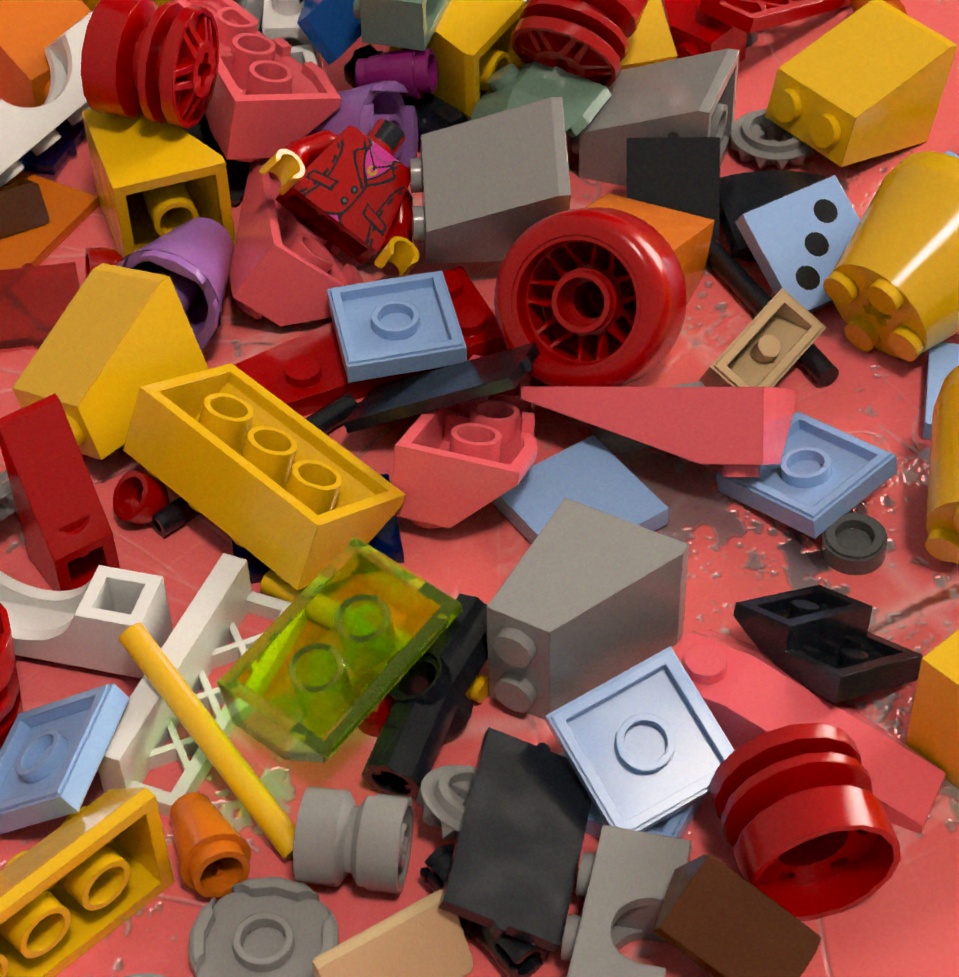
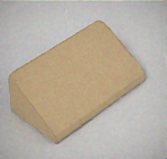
[699,288,827,387]
[312,889,473,977]

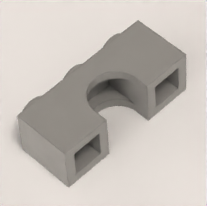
[561,825,692,977]

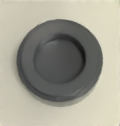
[820,513,888,575]

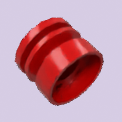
[81,0,220,129]
[510,0,648,87]
[709,723,901,921]

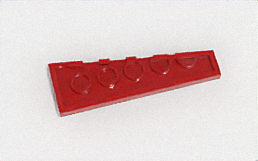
[234,266,508,417]

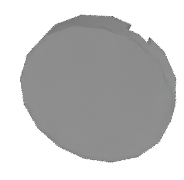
[189,877,339,977]

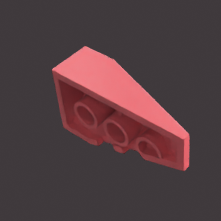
[170,0,341,162]
[229,158,363,326]
[392,354,538,528]
[521,386,797,477]
[675,629,946,834]

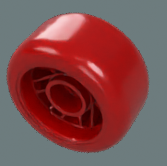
[494,207,687,387]

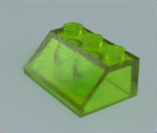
[217,536,463,763]

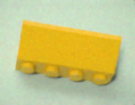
[123,363,406,590]
[0,787,175,977]

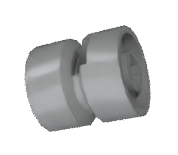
[293,786,414,894]

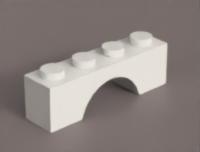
[0,11,93,187]
[0,565,173,678]

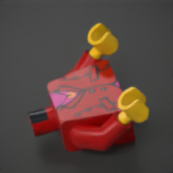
[259,119,420,277]

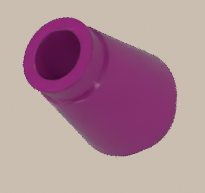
[355,48,438,99]

